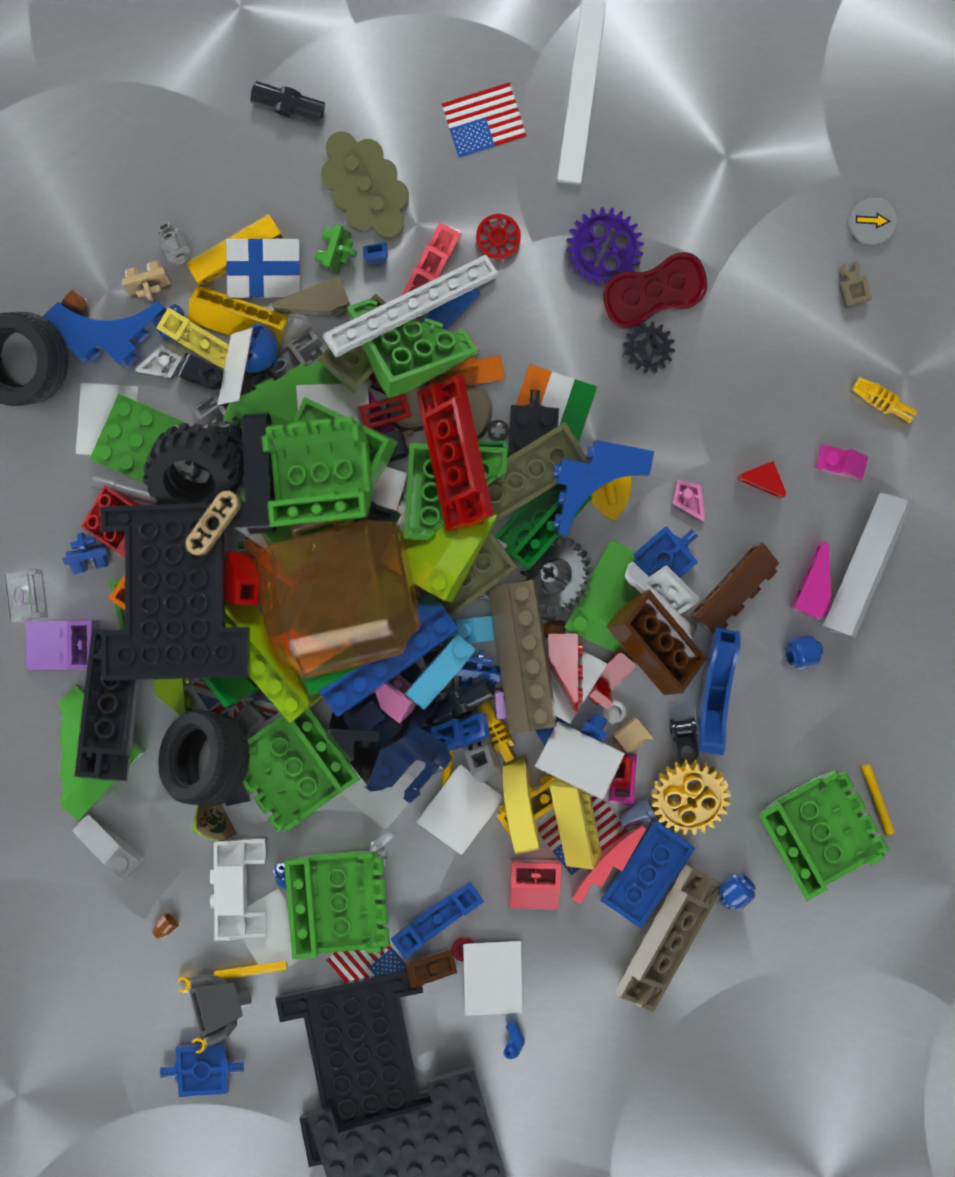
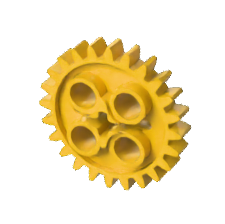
[650,759,731,836]

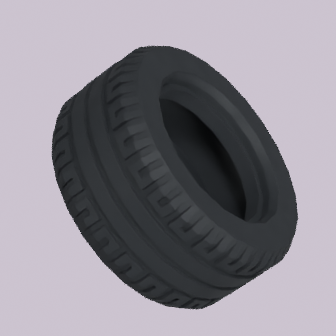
[0,312,69,406]
[158,710,250,807]

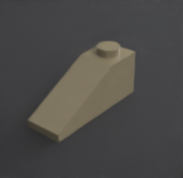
[271,276,350,317]

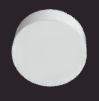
[602,700,626,725]

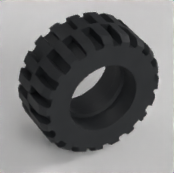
[143,423,243,505]

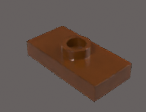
[405,949,457,988]

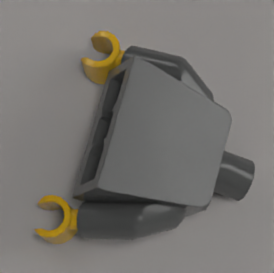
[177,974,252,1053]

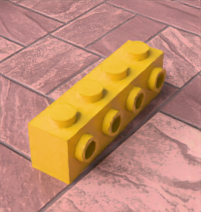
[497,773,559,836]

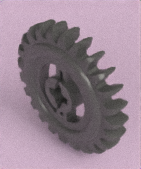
[520,536,593,616]

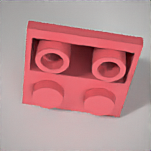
[510,859,561,910]

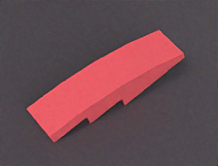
[401,222,462,320]
[571,824,646,904]

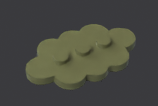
[321,132,409,239]

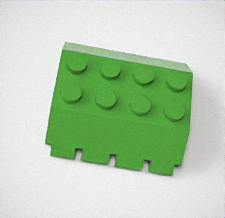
[262,416,373,527]
[243,708,360,832]
[758,769,889,901]
[284,851,390,960]

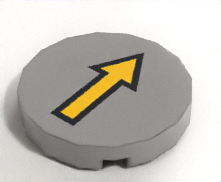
[848,197,897,246]

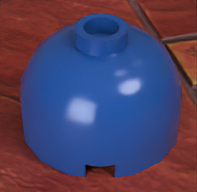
[245,323,278,373]

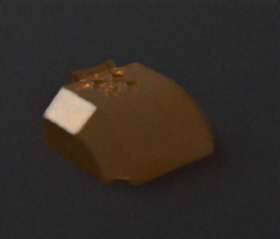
[254,519,421,679]

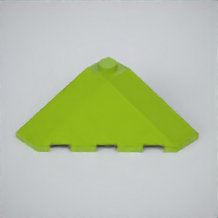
[379,514,498,603]

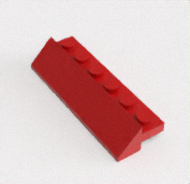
[417,375,494,531]

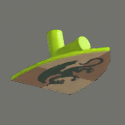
[192,805,237,841]

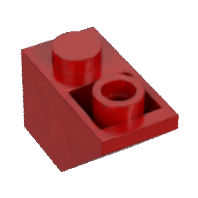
[225,552,260,605]

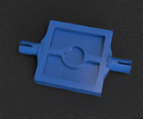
[633,526,698,578]
[160,1042,244,1097]

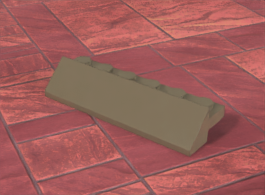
[488,580,557,734]
[614,864,723,1012]

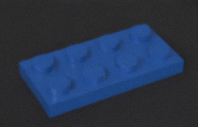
[600,819,696,929]

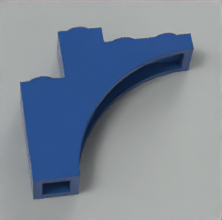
[43,301,167,368]
[553,440,654,536]
[696,628,741,756]

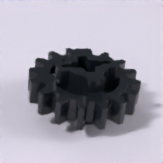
[622,321,675,375]

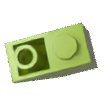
[153,679,193,716]

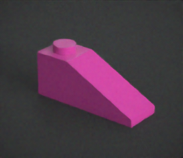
[790,541,831,620]

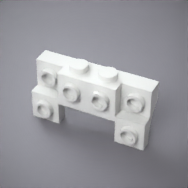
[210,838,267,941]

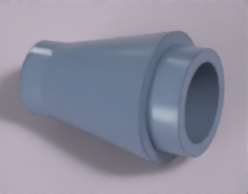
[619,799,657,828]

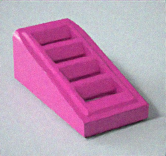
[609,754,637,805]

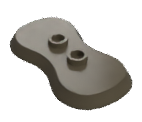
[386,381,492,440]

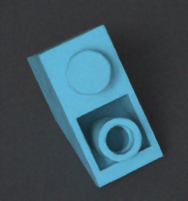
[442,616,496,646]

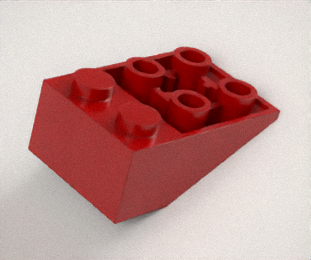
[81,485,139,558]

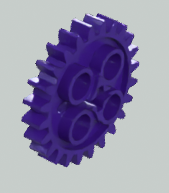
[565,207,644,287]

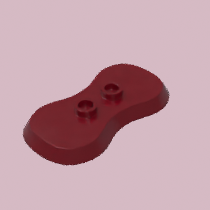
[603,252,707,328]

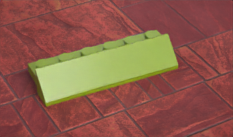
[225,602,322,723]

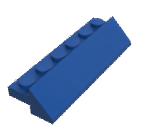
[319,592,459,717]

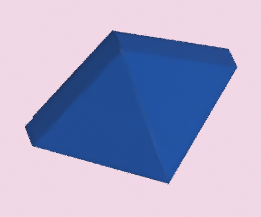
[363,242,388,266]

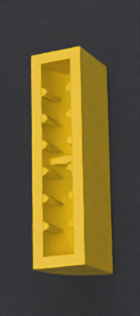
[186,214,283,287]
[187,285,289,351]

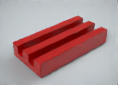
[358,393,412,428]

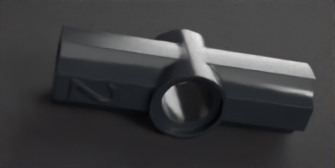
[250,81,325,124]
[426,678,496,726]

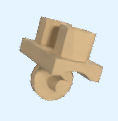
[121,260,171,302]

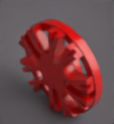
[476,214,521,260]

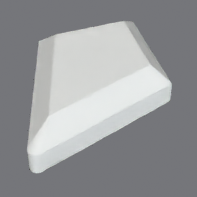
[135,345,183,379]

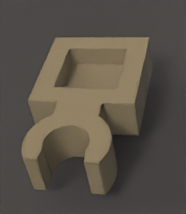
[840,260,872,307]

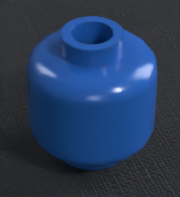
[785,635,823,670]
[719,874,756,911]

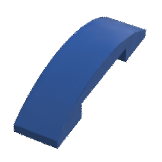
[390,881,484,960]

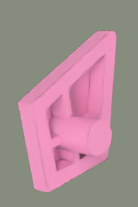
[672,480,705,521]

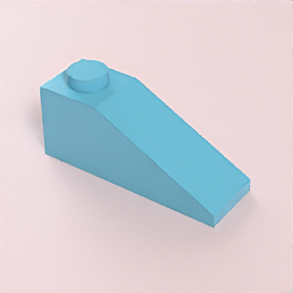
[405,634,476,710]

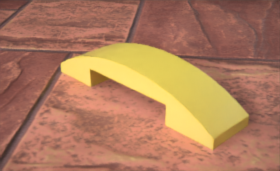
[156,307,245,373]
[502,757,540,854]

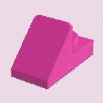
[815,444,868,481]

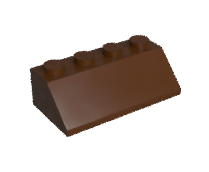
[689,542,779,635]
[606,589,707,695]

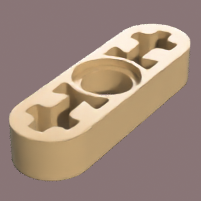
[186,491,241,556]

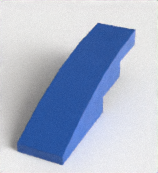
[422,713,490,751]

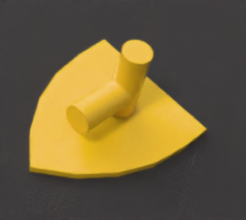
[591,476,632,522]

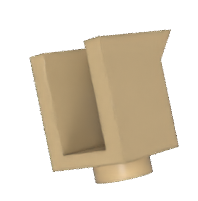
[612,717,654,753]

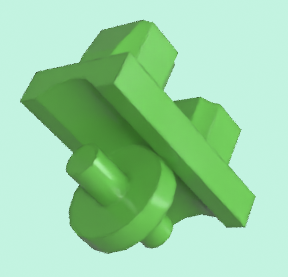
[315,224,357,274]

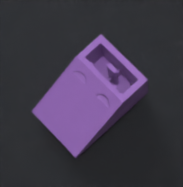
[25,620,99,670]

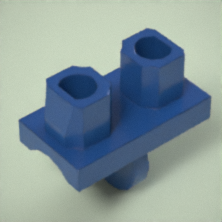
[62,532,110,575]
[456,650,501,688]
[577,714,608,742]

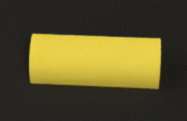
[550,779,602,870]

